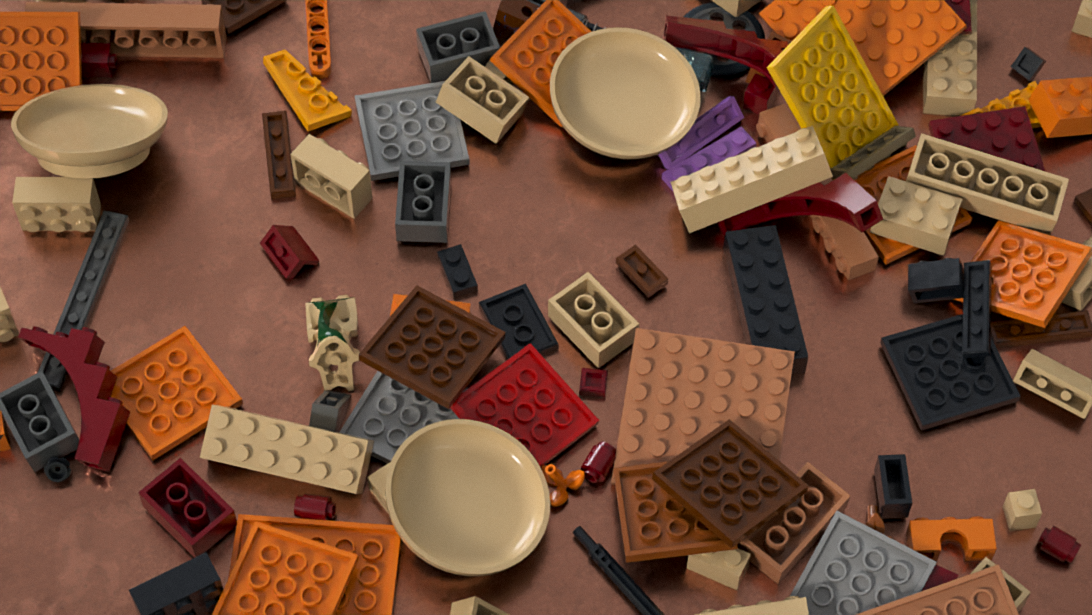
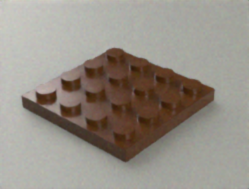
[359,285,506,409]
[652,419,809,548]

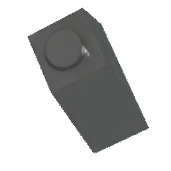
[309,390,351,432]

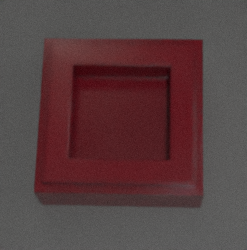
[579,368,608,398]

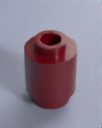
[581,441,616,483]
[294,493,336,520]
[1038,525,1082,564]

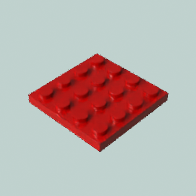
[450,343,600,468]

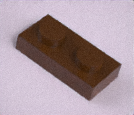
[616,245,668,297]

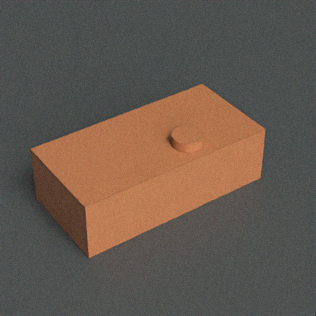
[737,462,851,584]

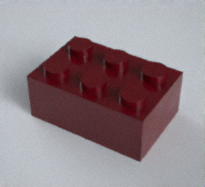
[138,458,237,558]

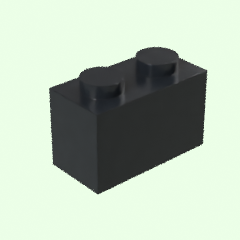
[908,258,964,304]
[874,454,912,519]

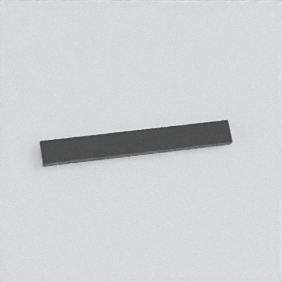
[38,210,129,392]

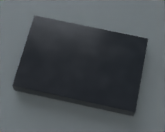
[479,283,559,360]

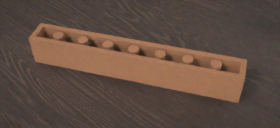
[756,103,878,280]

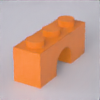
[906,516,997,562]

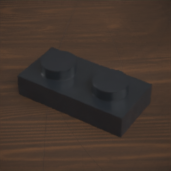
[437,244,478,298]

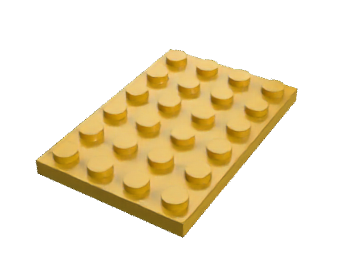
[767,5,899,180]

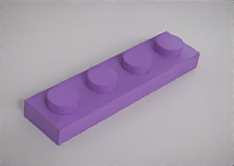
[658,96,744,169]
[661,126,756,191]

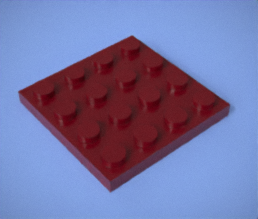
[928,106,1046,172]

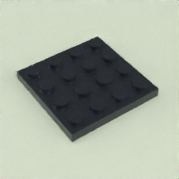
[880,314,1021,431]

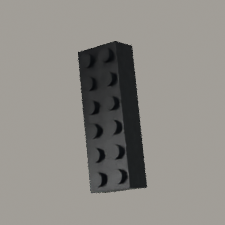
[723,225,808,375]

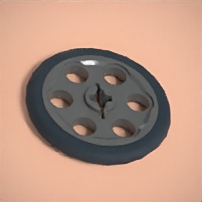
[676,2,765,76]

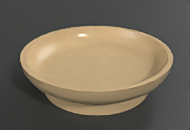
[550,28,701,159]
[11,84,168,179]
[385,419,550,576]

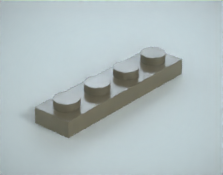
[830,126,916,180]

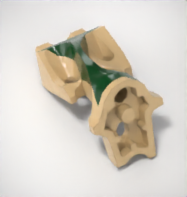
[305,295,360,391]

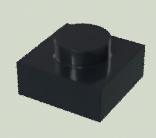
[1011,47,1046,81]

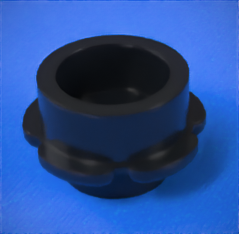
[44,456,71,482]

